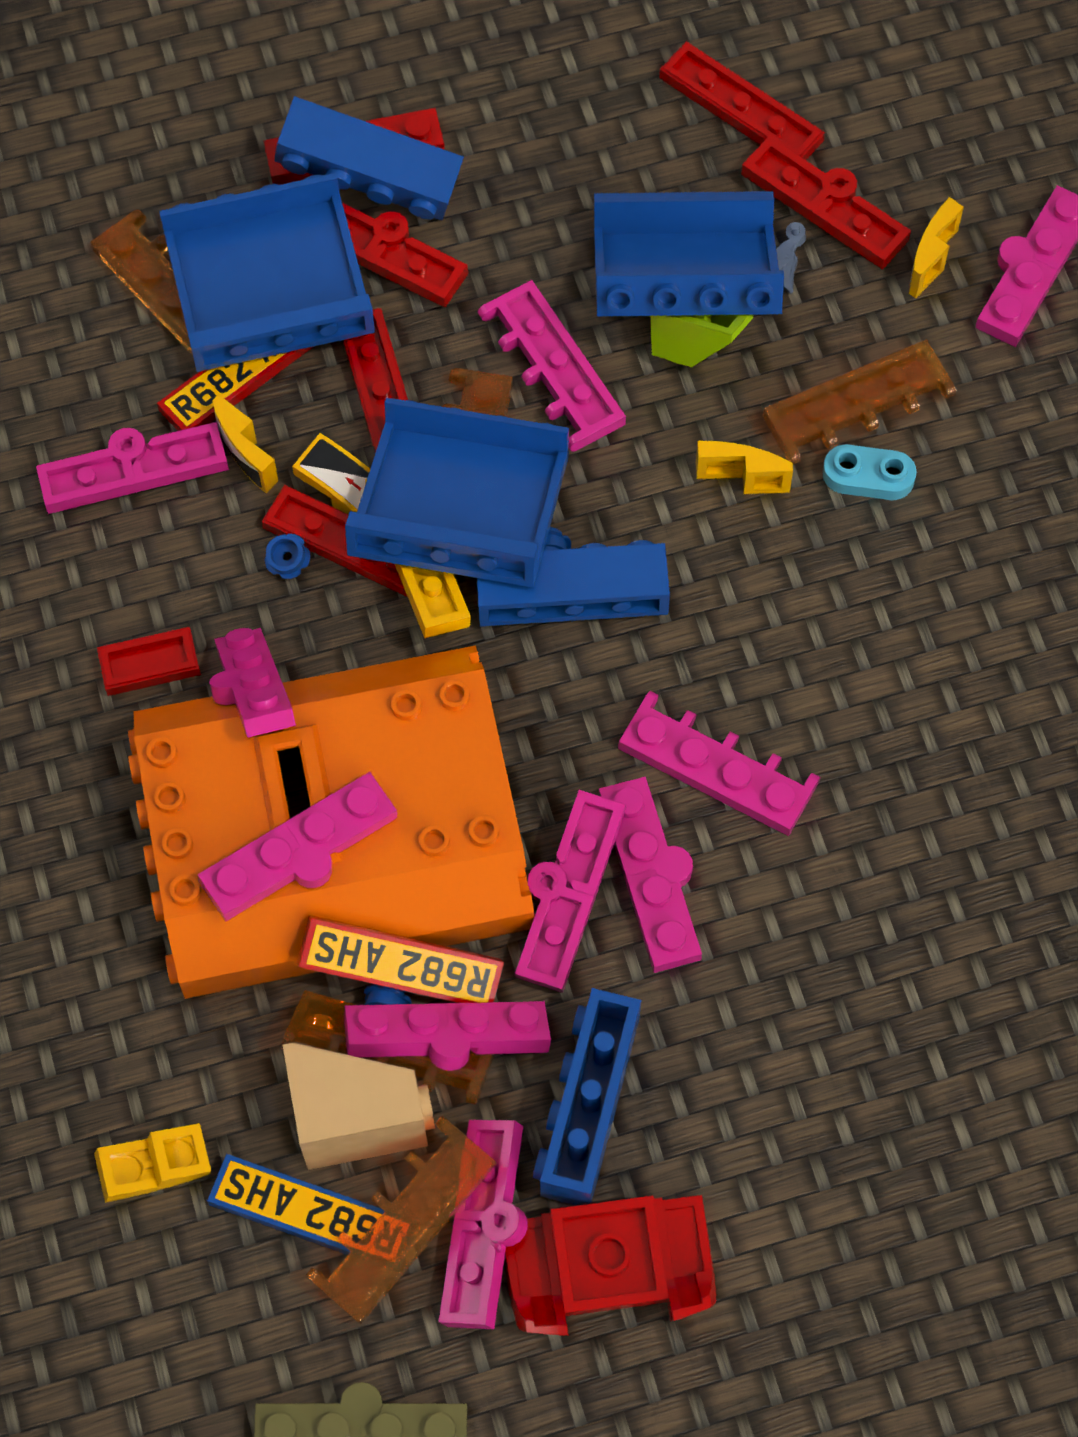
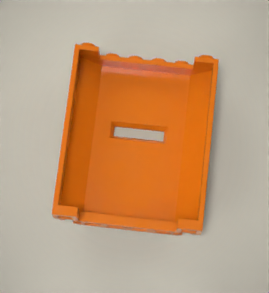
[128,645,534,999]

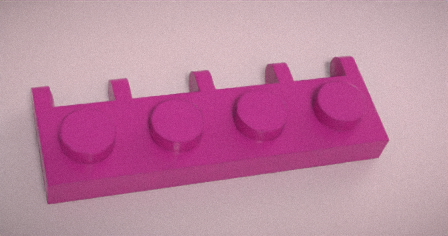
[478,280,626,451]
[618,691,821,836]

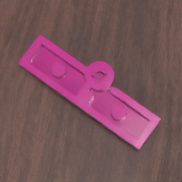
[975,185,1078,347]
[36,422,229,514]
[210,628,296,738]
[197,772,397,922]
[599,776,702,973]
[515,790,626,993]
[344,1001,551,1071]
[439,1120,528,1329]

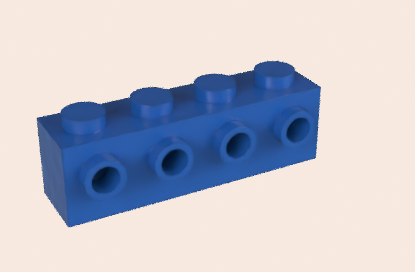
[274,96,464,221]
[477,540,670,626]
[533,988,641,1206]

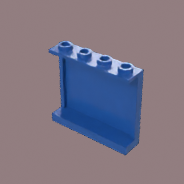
[159,173,375,372]
[594,191,784,316]
[345,398,569,588]

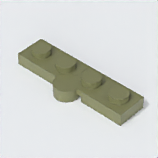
[254,1382,468,1437]

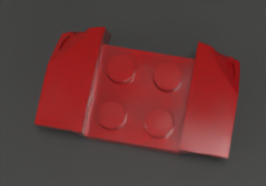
[504,1195,717,1336]

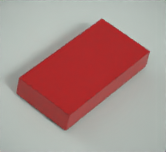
[97,626,201,696]

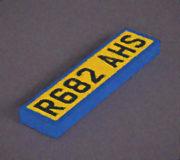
[207,1154,418,1274]

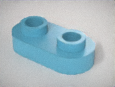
[823,445,917,500]

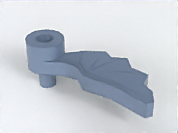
[776,222,806,294]

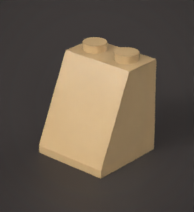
[283,1043,435,1170]

